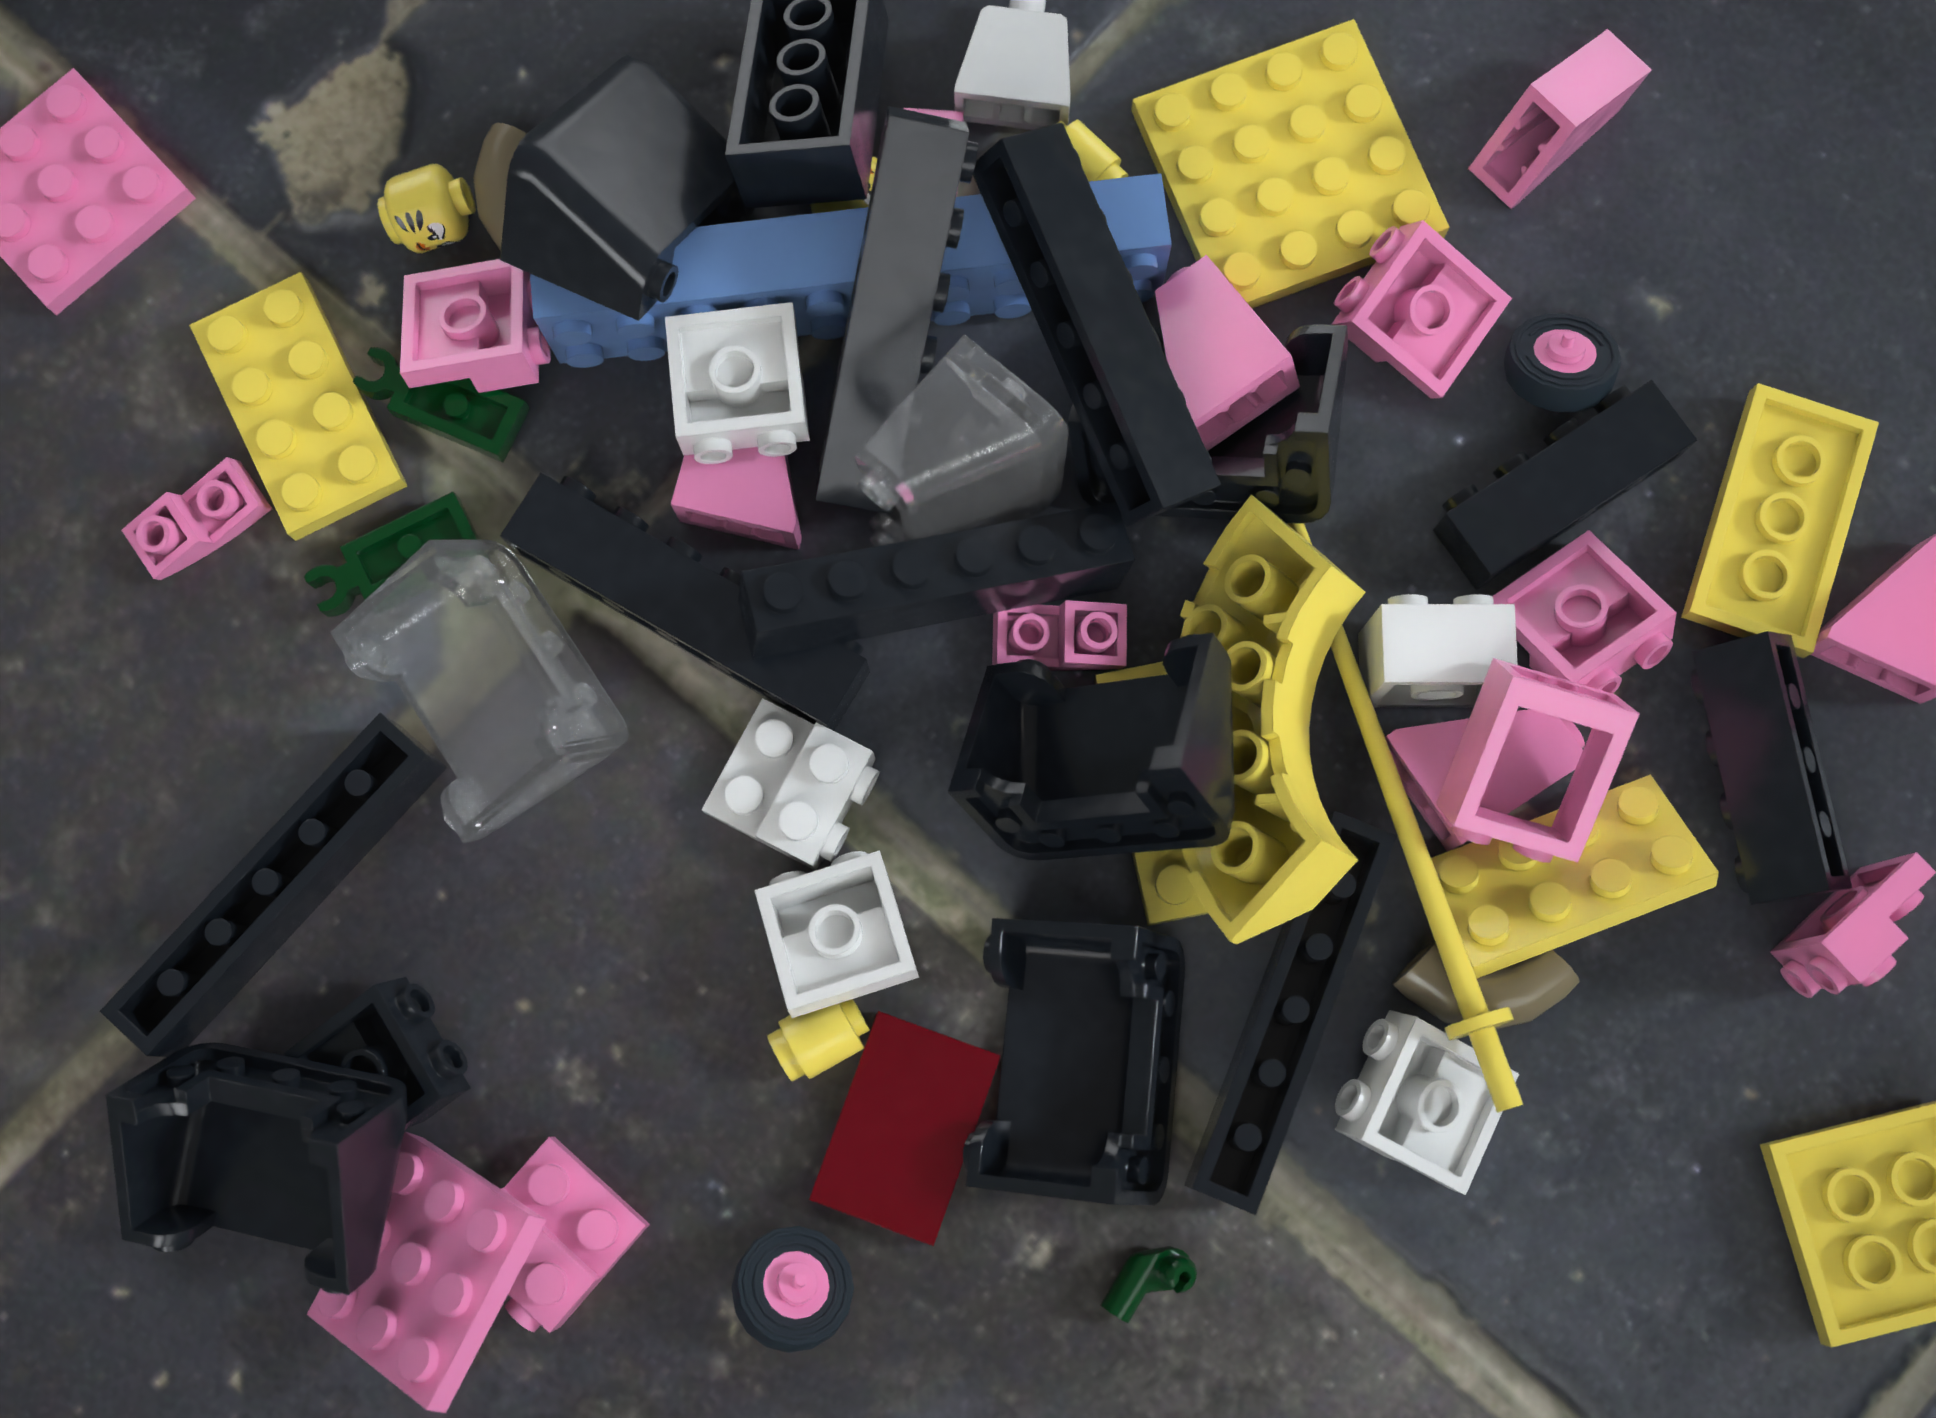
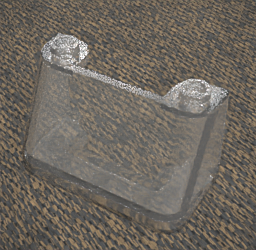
[855,334,1069,547]
[331,539,629,843]

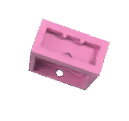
[1436,658,1640,863]

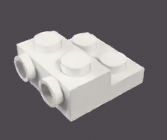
[665,302,810,464]
[702,698,879,871]
[754,850,919,1018]
[1335,1010,1519,1195]

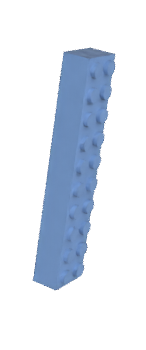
[530,173,1172,368]

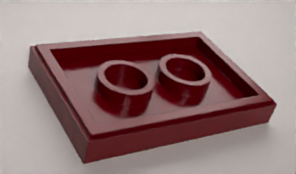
[809,1011,1001,1246]

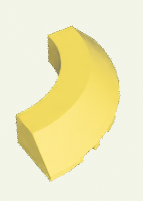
[1163,494,1366,944]

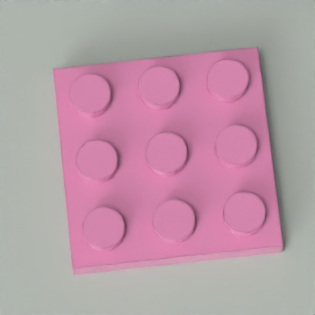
[0,68,196,315]
[307,1132,547,1413]

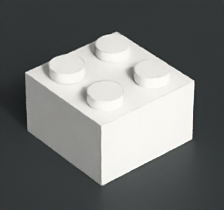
[1358,594,1518,707]

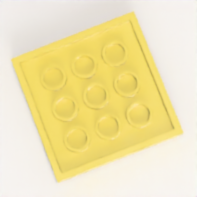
[1131,19,1450,309]

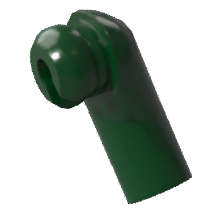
[1100,1246,1197,1323]

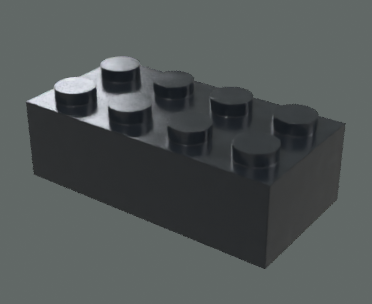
[725,0,889,209]

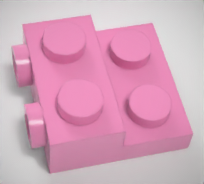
[1331,220,1512,399]
[400,259,551,393]
[1492,530,1677,694]
[1770,852,1936,998]
[501,1136,650,1333]

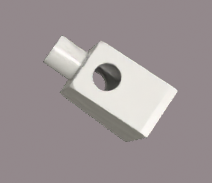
[954,0,1071,130]

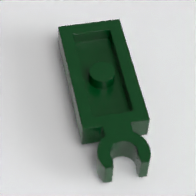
[353,347,530,463]
[304,491,485,617]

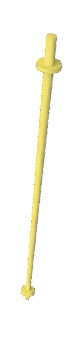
[1287,523,1523,1113]

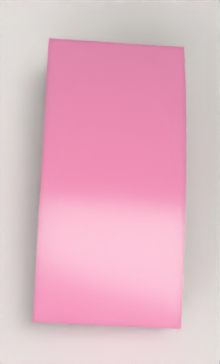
[121,457,272,580]
[992,600,1127,671]

